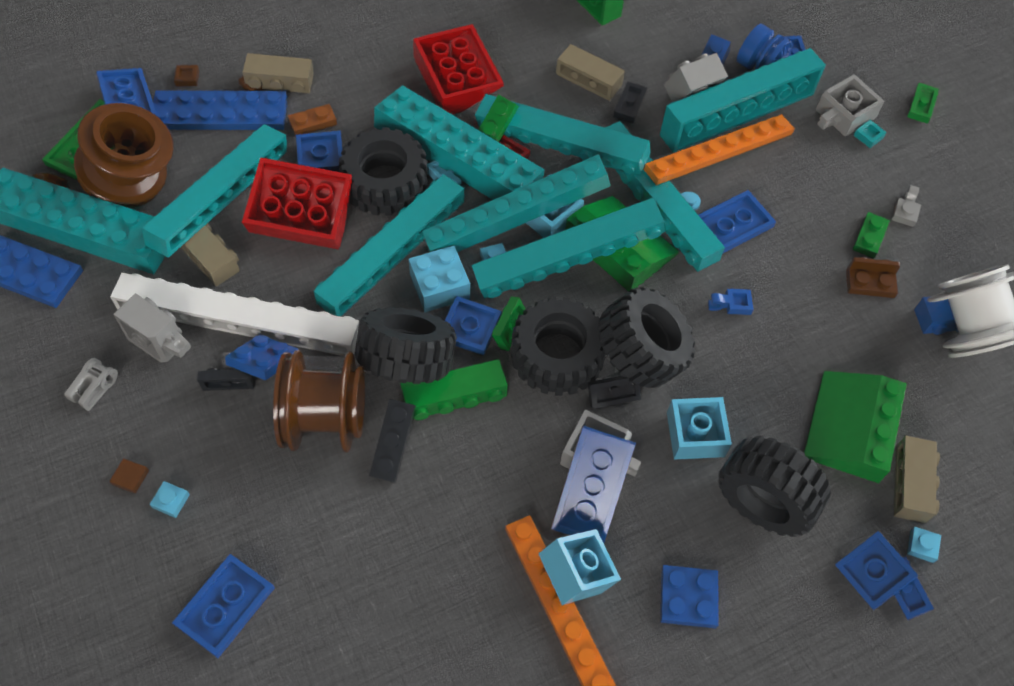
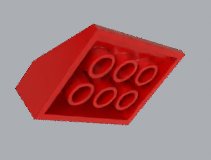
[413,24,504,115]
[242,157,352,250]

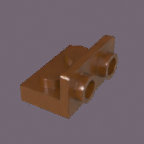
[846,257,900,298]

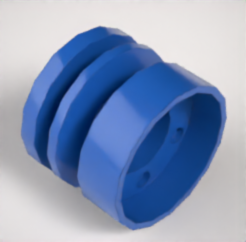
[737,23,793,70]

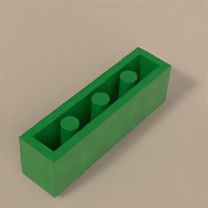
[400,359,508,420]

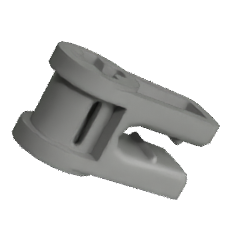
[64,358,118,411]

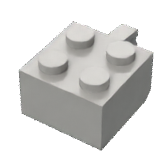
[664,53,728,102]
[816,74,884,137]
[113,293,191,362]
[560,410,641,477]

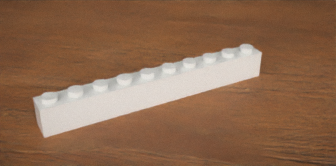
[110,273,359,356]

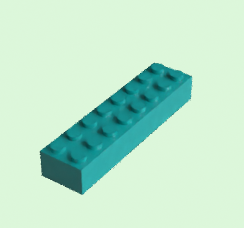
[660,48,826,153]
[374,85,545,200]
[0,167,165,275]

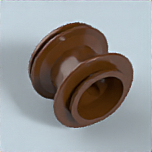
[74,103,174,208]
[273,350,366,453]

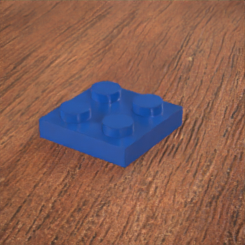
[296,131,343,172]
[444,296,502,356]
[225,334,299,380]
[835,531,918,610]
[660,565,718,628]

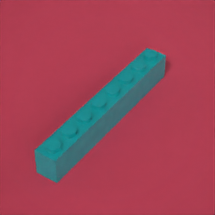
[475,94,650,175]
[605,121,725,272]
[141,124,287,258]
[422,154,611,252]
[314,174,464,317]
[472,197,665,299]

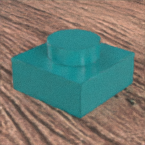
[854,120,887,148]

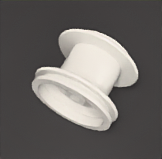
[927,264,1014,358]

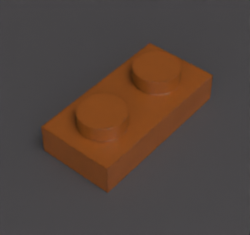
[288,104,337,137]

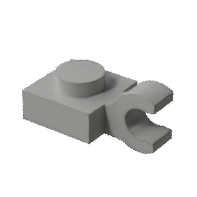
[891,185,921,227]

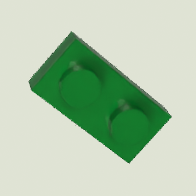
[907,83,939,124]
[478,94,519,142]
[852,212,890,259]
[492,296,526,351]

